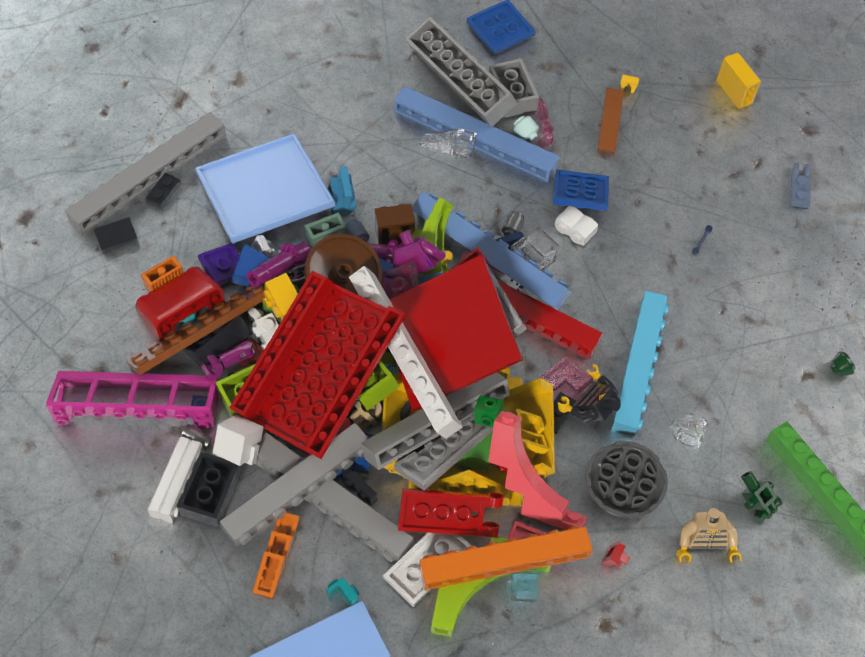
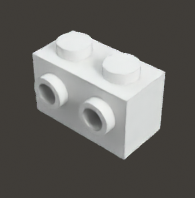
[252,313,279,351]

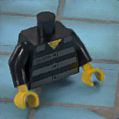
[558,364,621,423]

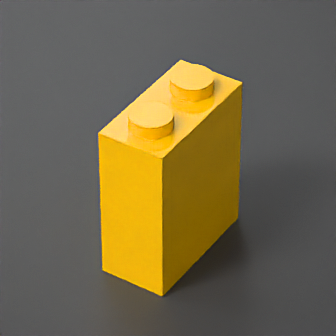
[716,52,761,109]

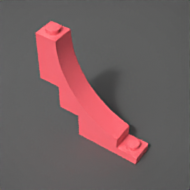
[489,411,587,530]

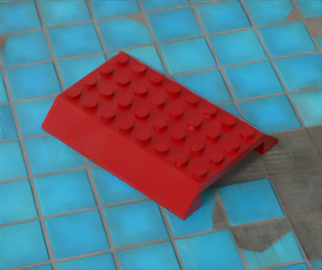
[229,271,406,460]

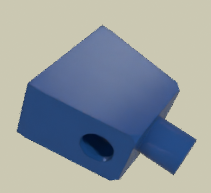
[230,244,278,286]

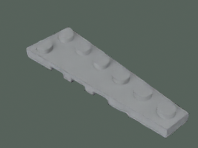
[394,411,507,491]

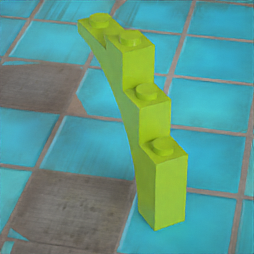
[412,197,454,275]
[431,536,551,637]

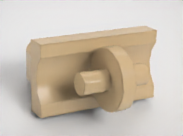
[349,401,383,431]

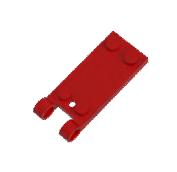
[397,488,504,538]

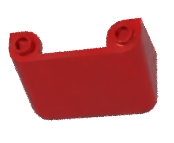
[135,267,225,342]

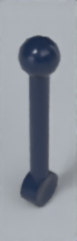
[692,225,713,254]

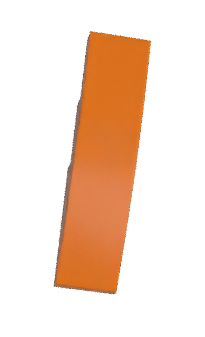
[252,513,300,598]

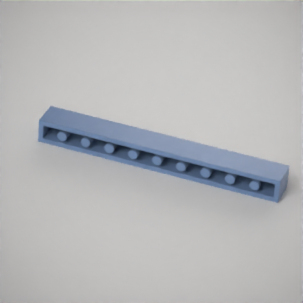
[394,86,560,182]
[412,191,572,310]

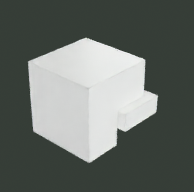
[213,415,264,466]

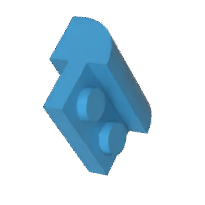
[327,166,356,217]

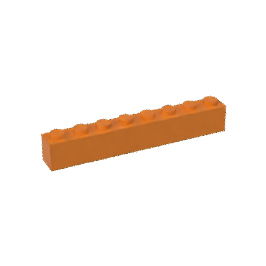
[419,526,593,591]

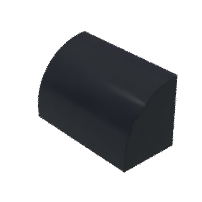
[93,217,137,250]

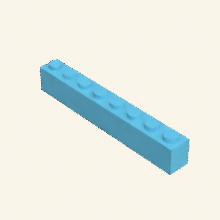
[611,290,669,436]

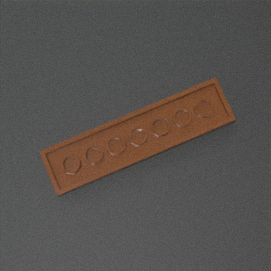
[127,285,265,375]

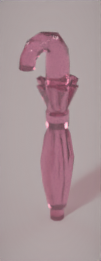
[537,96,555,147]

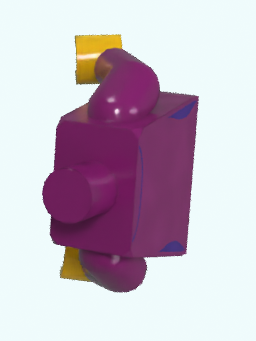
[393,230,453,278]

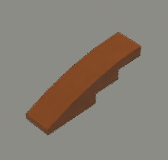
[597,88,624,154]

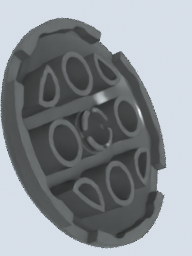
[586,441,668,518]

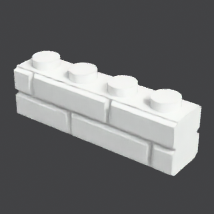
[147,437,206,523]

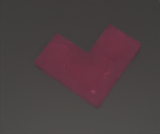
[537,357,593,393]

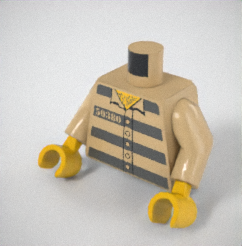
[676,508,742,563]

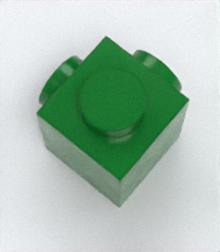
[474,395,506,427]

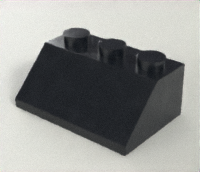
[183,315,253,367]

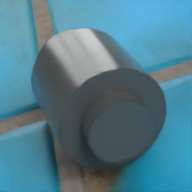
[501,211,525,236]

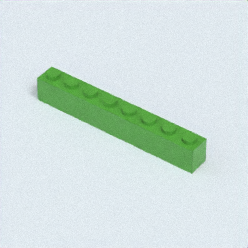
[766,421,865,558]

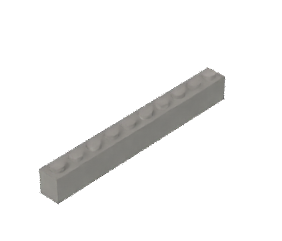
[65,112,226,234]
[256,430,414,563]

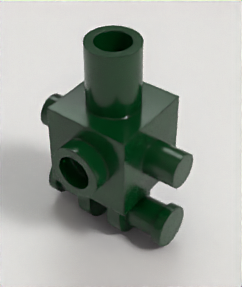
[741,471,783,524]

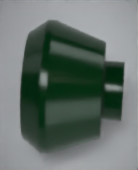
[830,351,856,377]

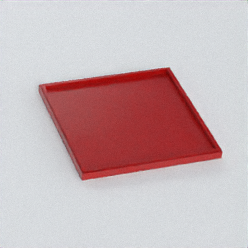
[390,254,523,411]

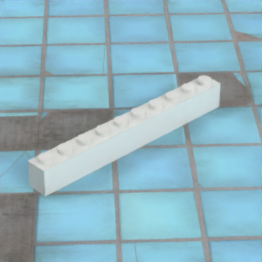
[349,266,463,439]

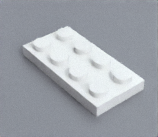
[383,533,471,607]

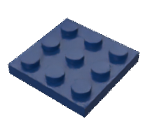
[466,0,536,55]
[553,169,609,211]

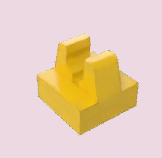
[620,74,639,94]

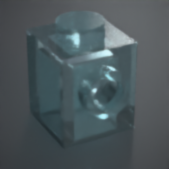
[507,574,538,602]

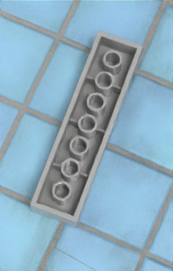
[405,16,518,127]

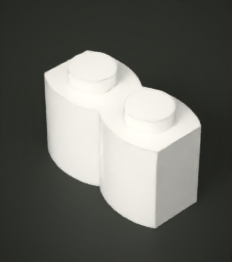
[555,206,598,246]

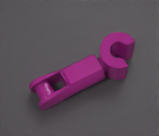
[200,341,255,380]

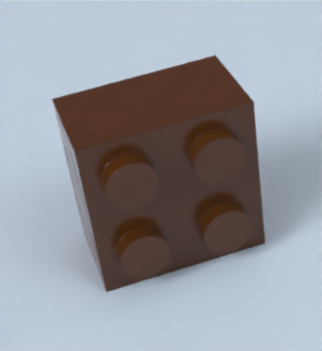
[375,204,415,245]

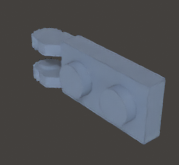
[790,163,810,208]

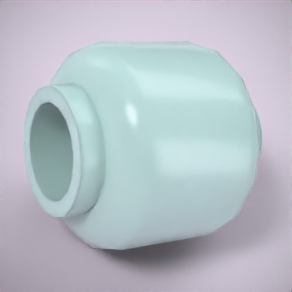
[513,115,539,142]

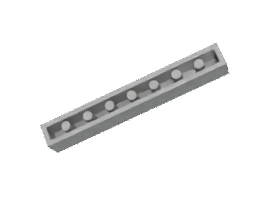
[361,373,510,470]
[220,423,369,547]

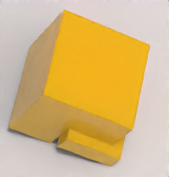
[512,408,549,461]

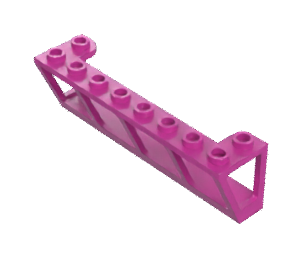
[46,371,219,429]

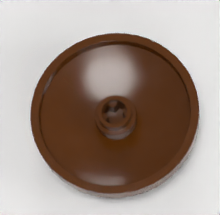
[304,234,382,295]

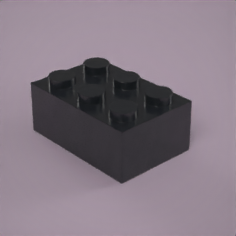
[177,452,242,528]

